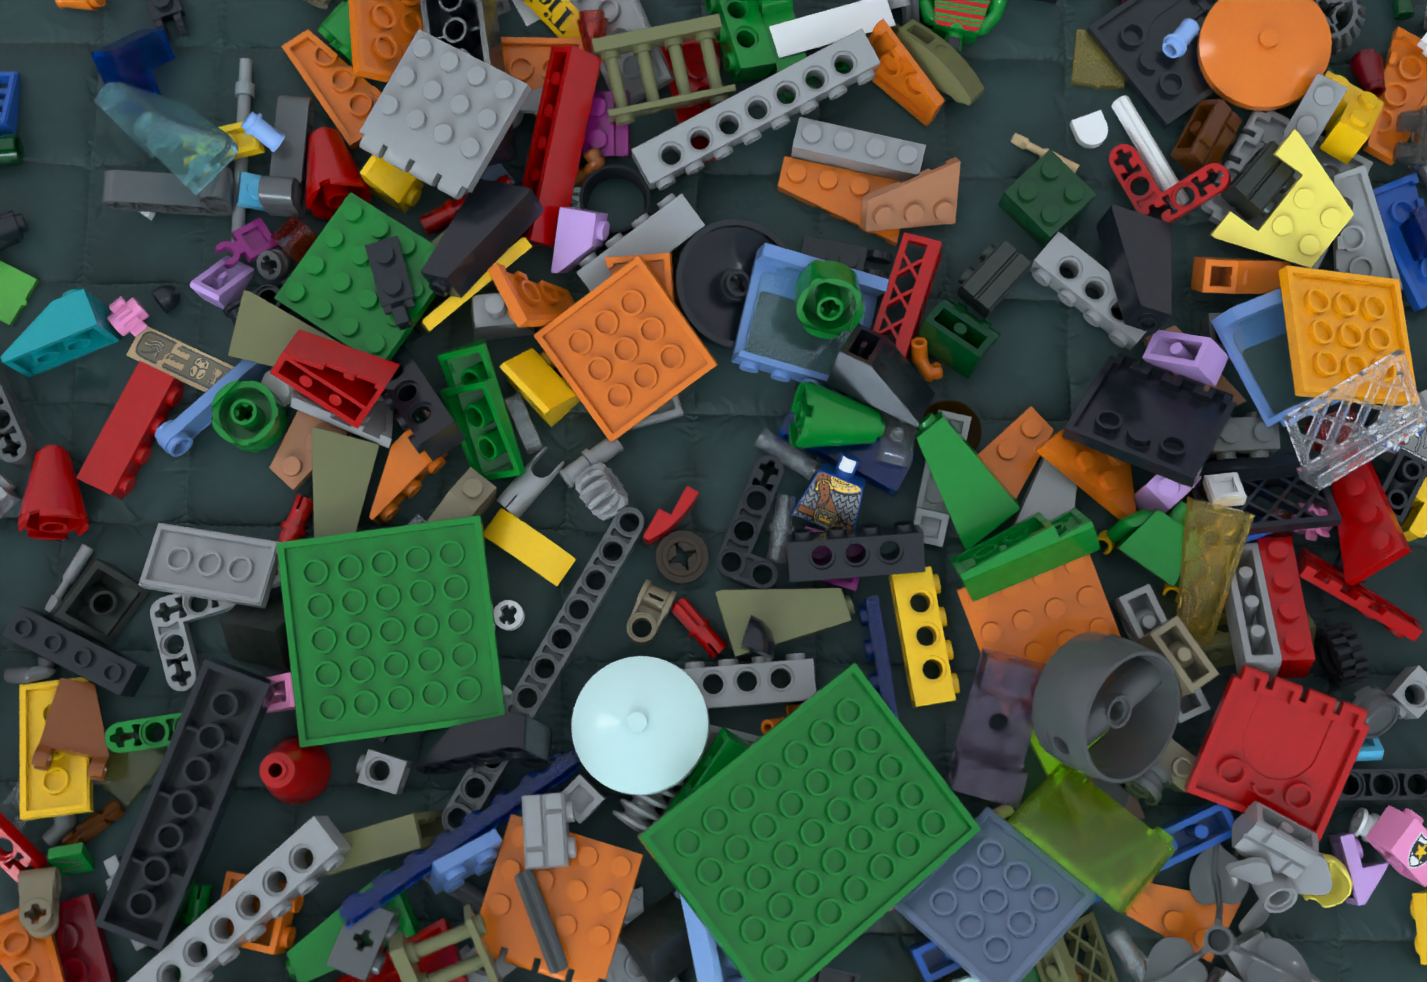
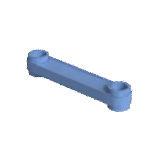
[155,360,273,457]

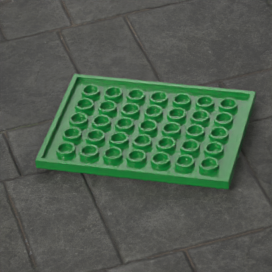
[637,663,981,982]

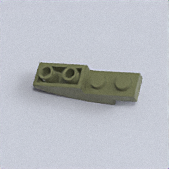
[866,19,985,106]

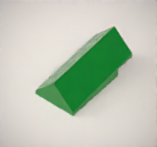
[437,337,525,481]
[949,508,1101,602]

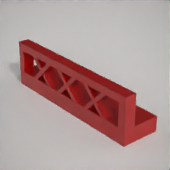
[873,232,943,361]

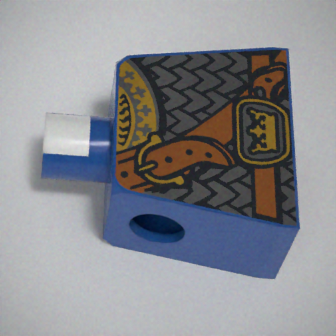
[793,452,866,530]

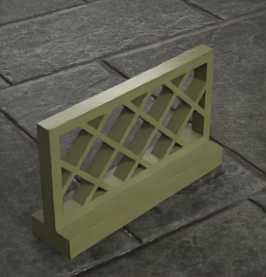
[1035,911,1119,982]

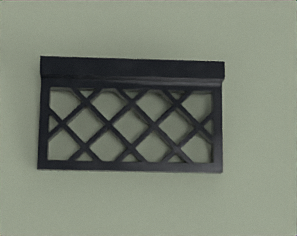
[1185,451,1342,539]

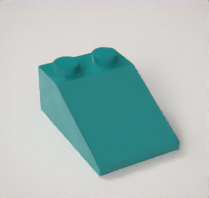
[0,288,120,378]

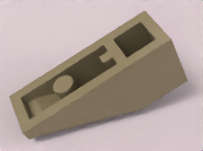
[427,467,497,522]

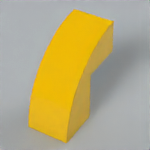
[484,508,576,586]

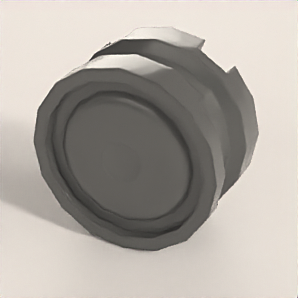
[1347,685,1400,739]
[1120,763,1173,806]

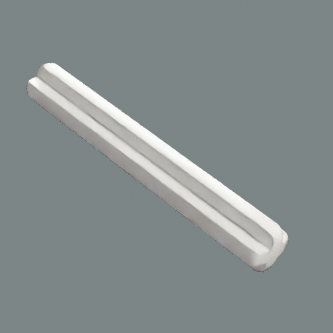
[1112,95,1189,210]

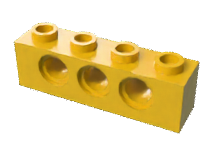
[888,566,960,708]

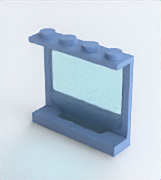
[731,243,889,399]
[1211,288,1343,427]

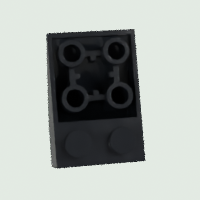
[826,324,935,427]

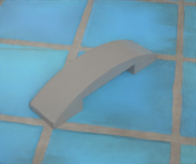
[912,410,972,547]

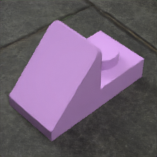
[1328,832,1389,906]

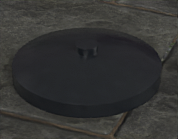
[673,219,796,350]

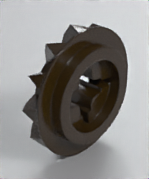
[656,530,709,584]

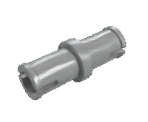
[558,438,624,488]

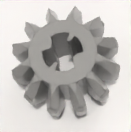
[575,462,628,521]

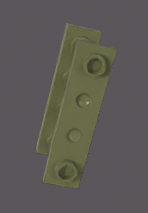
[591,14,736,126]
[389,904,503,982]

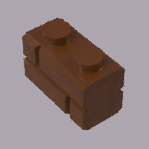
[1170,99,1242,176]

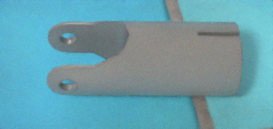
[496,446,565,519]

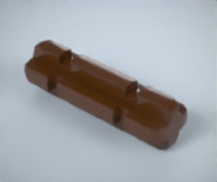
[62,799,126,845]

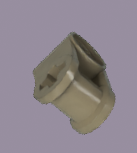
[626,579,678,646]
[18,866,62,938]

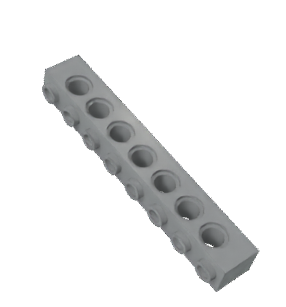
[631,28,881,191]
[127,816,352,982]

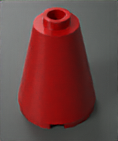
[305,127,371,220]
[17,445,89,540]
[260,736,331,805]

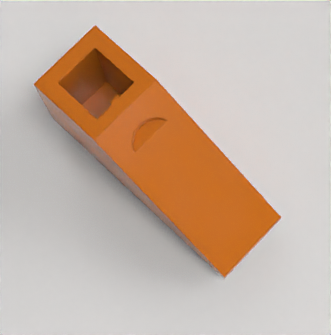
[1191,257,1292,294]
[369,429,448,525]

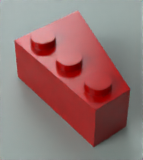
[270,329,400,429]

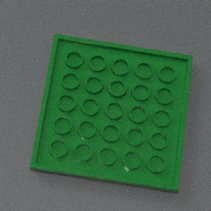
[276,515,506,748]

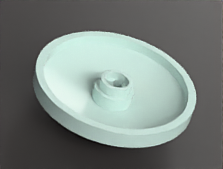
[571,656,710,796]

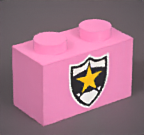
[1365,805,1427,887]

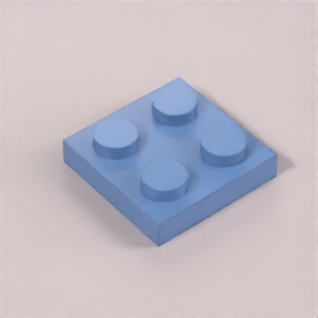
[429,829,502,894]

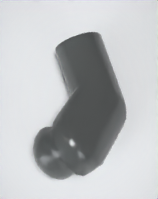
[4,656,57,684]

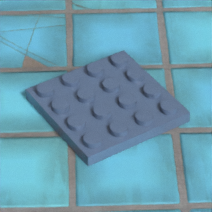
[894,806,1096,982]

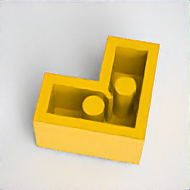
[1319,70,1384,165]

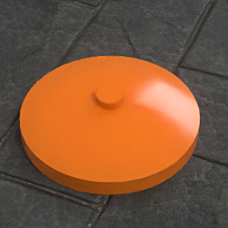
[1197,0,1332,111]

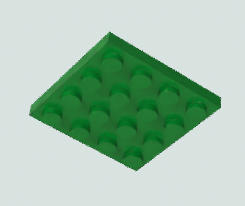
[274,192,437,361]

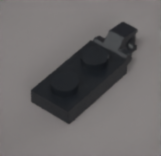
[365,236,417,330]

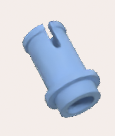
[1162,18,1200,58]
[241,111,286,152]

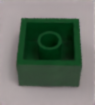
[998,149,1097,249]

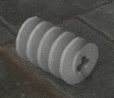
[612,781,684,833]

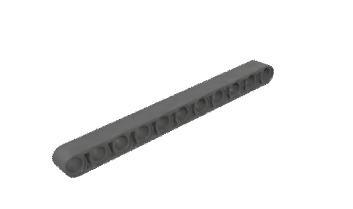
[442,507,645,834]

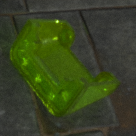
[1007,762,1176,917]

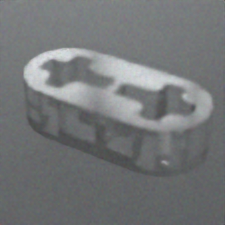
[505,392,543,455]

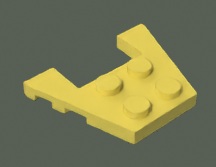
[1210,129,1354,268]

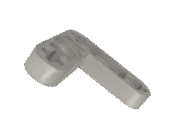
[150,594,236,692]

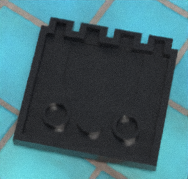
[1086,0,1218,129]
[1062,353,1236,488]

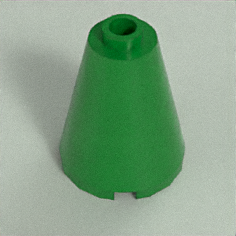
[789,381,885,448]

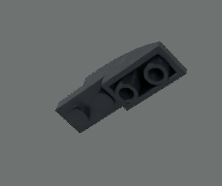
[1332,448,1427,583]

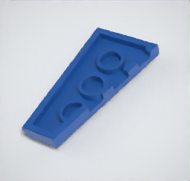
[1373,172,1427,313]

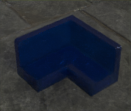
[90,27,175,113]

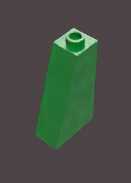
[915,411,1021,550]
[286,867,421,982]

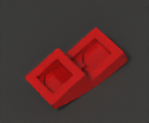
[643,486,699,545]

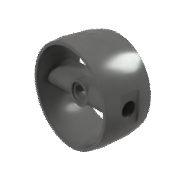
[1032,632,1181,783]

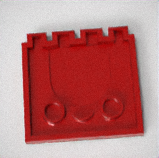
[1184,665,1370,841]

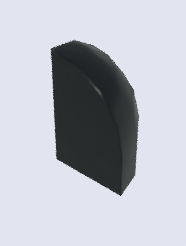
[741,615,775,659]

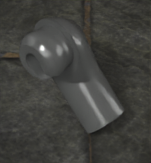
[42,814,77,847]

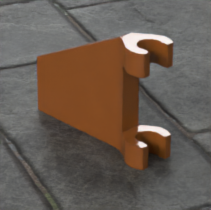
[31,677,110,782]

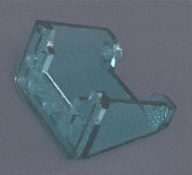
[94,82,238,195]

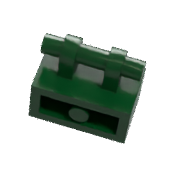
[917,298,1001,379]

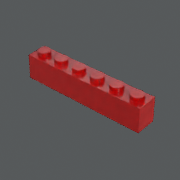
[517,45,602,249]

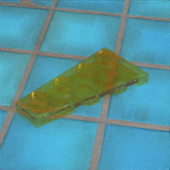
[1176,497,1255,644]

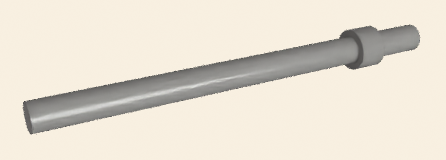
[231,58,255,242]

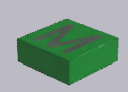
[47,842,95,876]

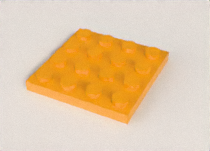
[1279,265,1418,407]

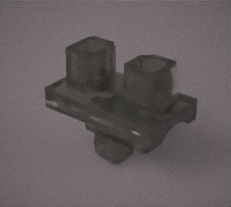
[1392,105,1427,171]

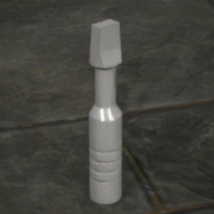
[44,543,94,614]

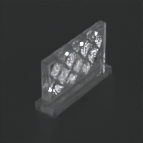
[1283,350,1427,490]

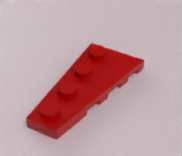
[1328,440,1412,586]
[1296,547,1423,642]

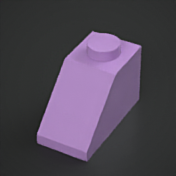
[551,207,610,273]
[1142,330,1229,386]
[1134,474,1202,513]

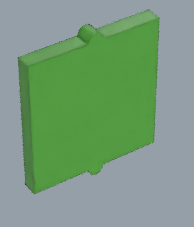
[0,261,39,326]

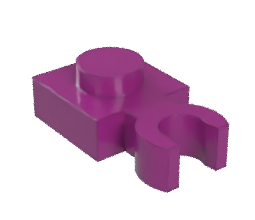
[215,217,278,269]

